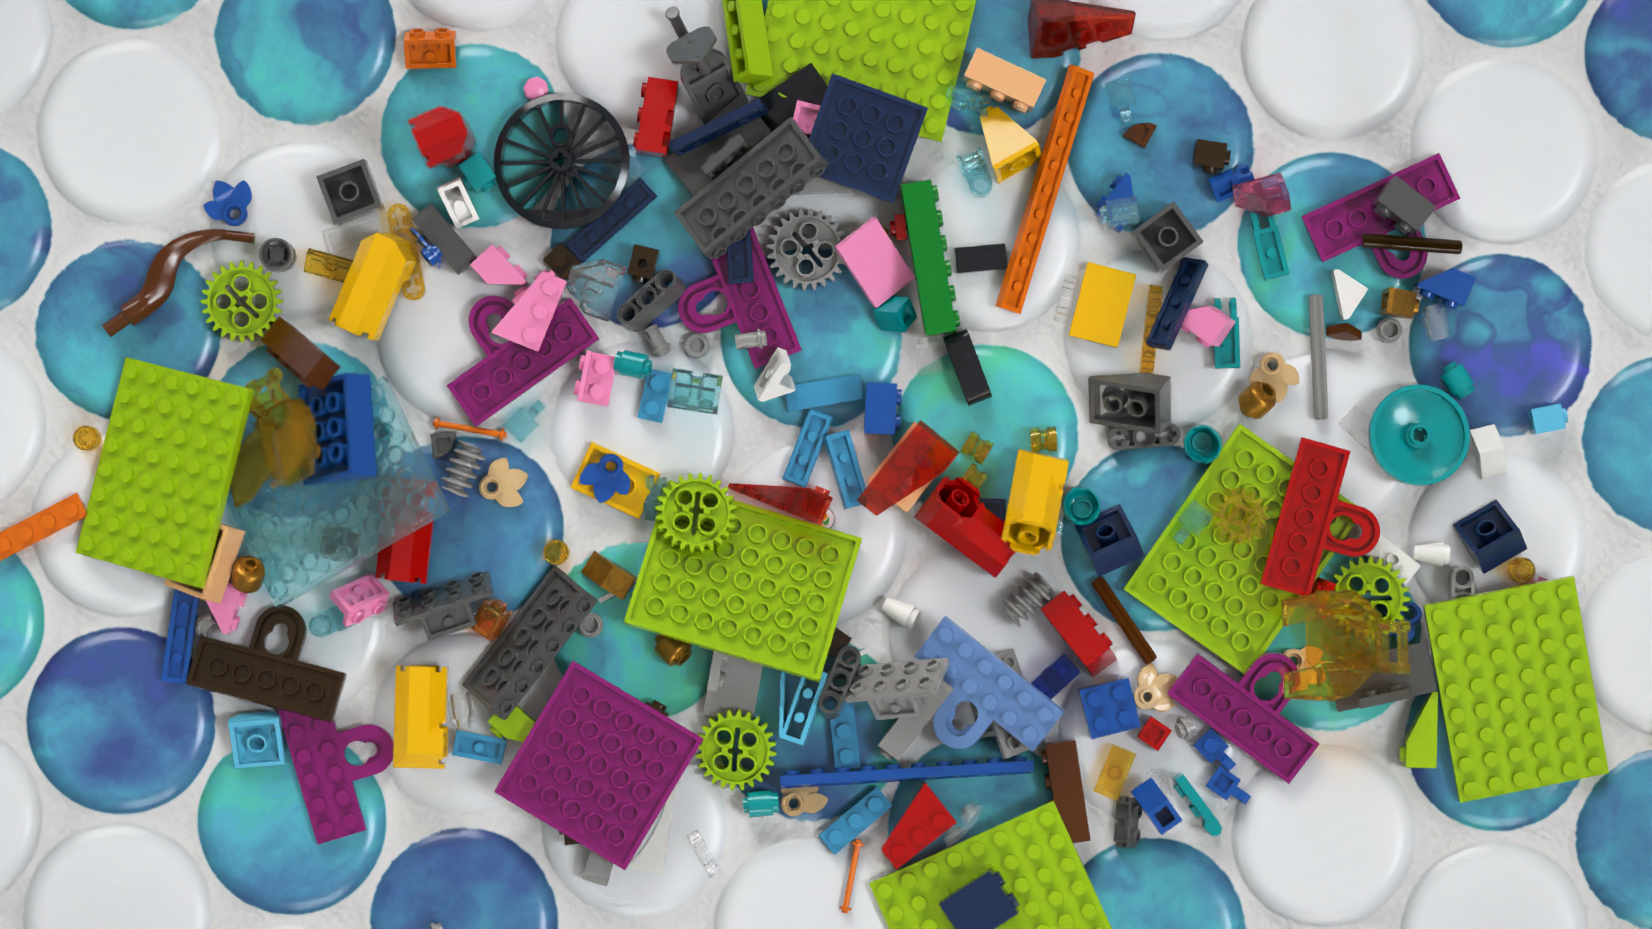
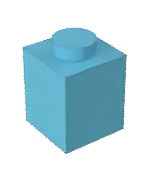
[1527,403,1568,435]

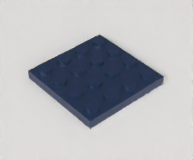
[809,73,928,204]

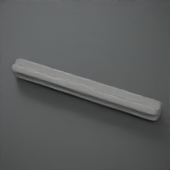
[1309,294,1329,420]

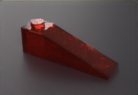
[1028,0,1136,59]
[857,420,960,516]
[728,483,833,526]

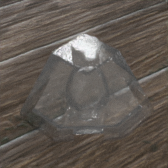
[566,259,627,322]

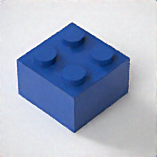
[864,382,902,436]
[1078,677,1141,739]

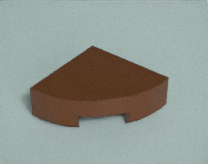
[1122,123,1157,148]
[1326,323,1362,341]

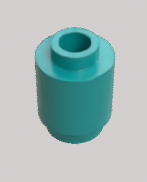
[613,350,653,379]
[1440,361,1476,400]
[743,790,780,818]

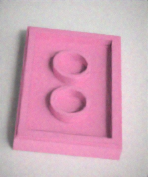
[834,217,915,308]

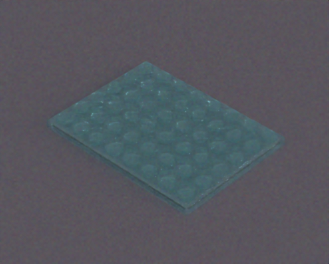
[226,376,450,608]

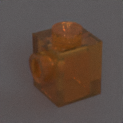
[470,598,513,640]

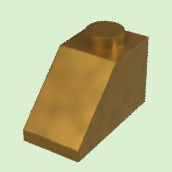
[1380,287,1420,319]
[581,550,638,600]

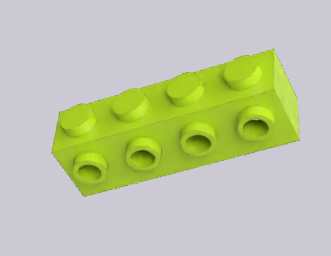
[722,0,773,85]

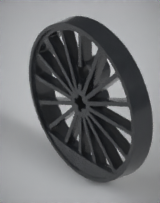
[494,93,630,229]

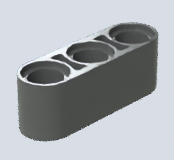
[412,203,477,275]
[617,269,686,332]
[818,646,861,720]

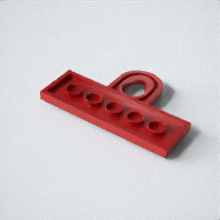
[1260,437,1380,598]

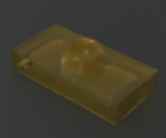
[304,248,353,283]
[1093,744,1136,801]

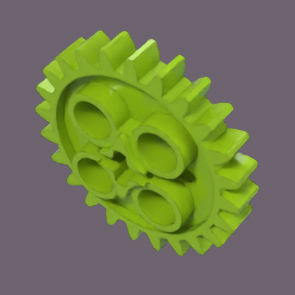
[200,260,284,342]
[655,472,737,555]
[1329,556,1411,638]
[695,708,777,791]

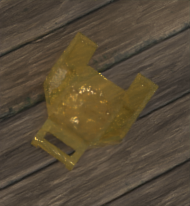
[231,367,321,508]
[1282,590,1411,701]

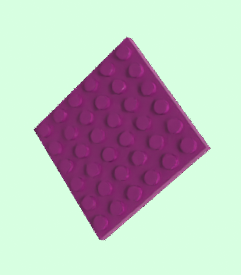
[494,661,703,870]

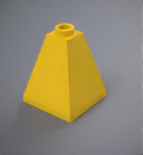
[980,106,1041,184]

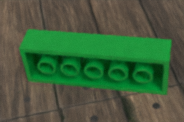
[900,180,960,338]

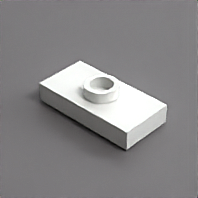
[1365,535,1421,586]

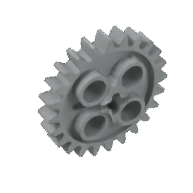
[767,208,845,291]

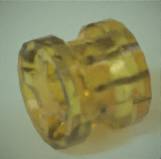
[73,426,101,451]
[962,463,989,489]
[543,540,570,565]
[1507,557,1536,583]

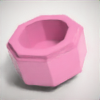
[524,77,549,100]

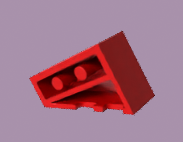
[633,77,679,158]
[1041,590,1117,678]
[881,781,957,869]

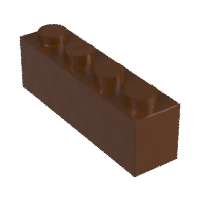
[261,316,341,391]
[1041,739,1091,843]

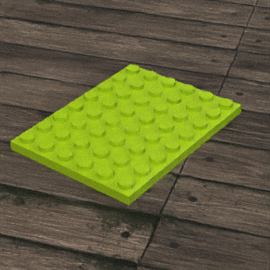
[746,0,976,143]
[76,357,255,588]
[1123,424,1355,674]
[624,480,862,682]
[1423,575,1609,803]
[869,800,1112,929]

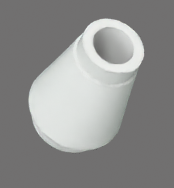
[1414,542,1451,567]
[881,597,921,629]

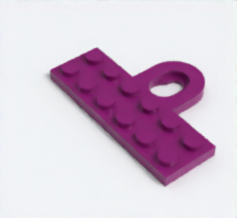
[1301,153,1461,279]
[678,227,802,369]
[446,296,600,427]
[1167,652,1319,784]
[277,709,394,845]

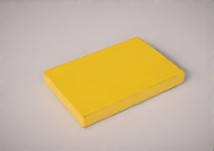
[1068,262,1137,348]
[570,442,661,519]

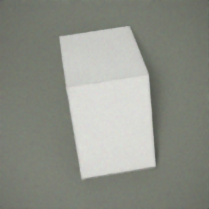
[1331,269,1368,321]
[1470,424,1507,479]

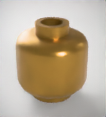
[1238,381,1276,419]
[230,556,266,593]
[654,634,692,666]

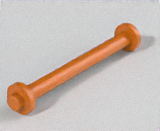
[433,417,507,441]
[839,839,864,913]

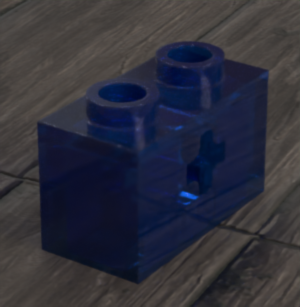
[1030,652,1081,699]

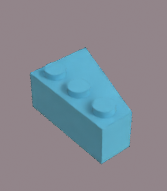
[779,671,830,746]

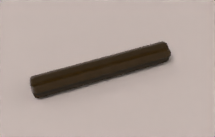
[1361,233,1463,254]

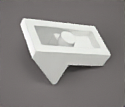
[437,177,479,229]
[754,347,796,402]

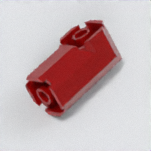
[407,106,476,169]
[375,477,439,584]
[914,477,1015,578]

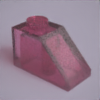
[1232,172,1291,217]

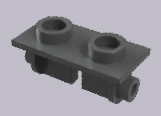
[1113,796,1143,849]

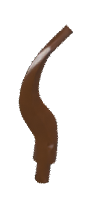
[102,229,255,337]

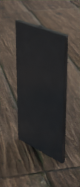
[760,63,828,132]

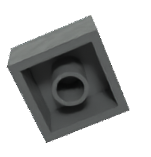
[316,159,385,226]
[1371,176,1436,235]
[1131,201,1204,274]

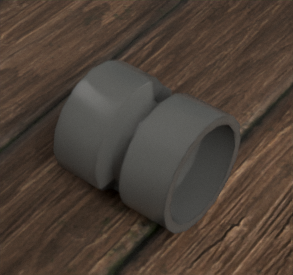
[259,238,297,273]

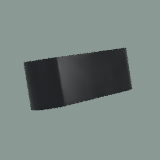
[943,329,992,406]

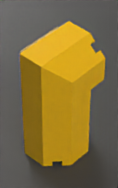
[328,233,417,340]
[1001,449,1069,555]
[393,665,449,769]

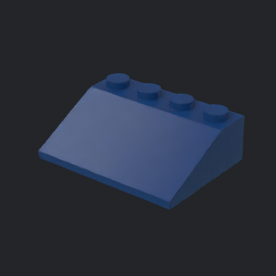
[298,373,376,486]

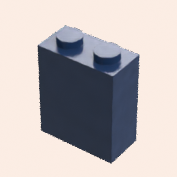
[939,868,1020,929]

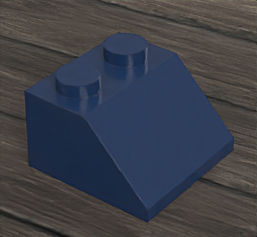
[1453,499,1527,574]
[1074,505,1145,577]

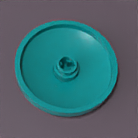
[1368,385,1470,486]

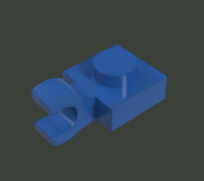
[1208,164,1255,203]
[1193,728,1236,771]
[1205,765,1251,805]

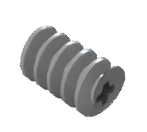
[440,440,486,497]
[1002,572,1057,627]

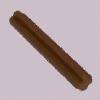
[1092,576,1157,664]

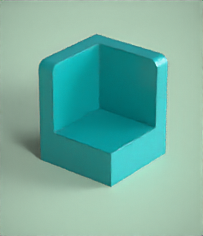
[872,296,917,333]

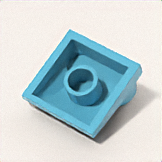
[228,711,286,768]

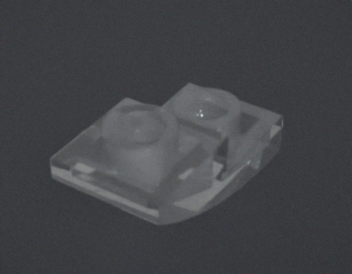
[942,801,983,847]

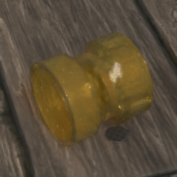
[1030,426,1057,453]
[960,431,994,465]

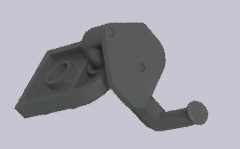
[665,7,749,125]

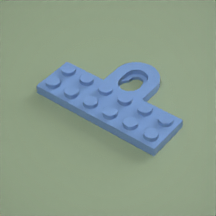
[914,616,1065,752]

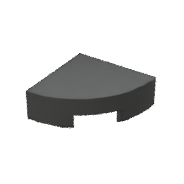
[430,431,456,460]

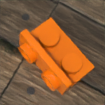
[404,28,457,69]

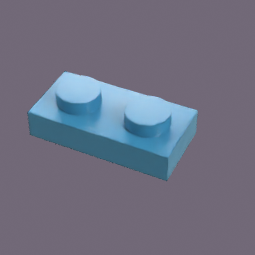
[637,369,673,423]
[452,730,507,765]

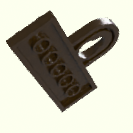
[186,605,347,723]

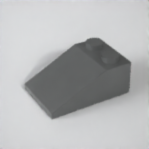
[1088,373,1171,435]

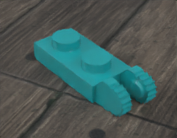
[1249,207,1289,281]
[1214,298,1240,369]
[1173,773,1223,836]

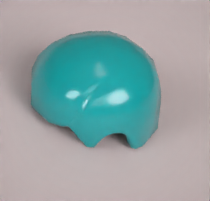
[1183,425,1222,464]
[1062,487,1101,525]

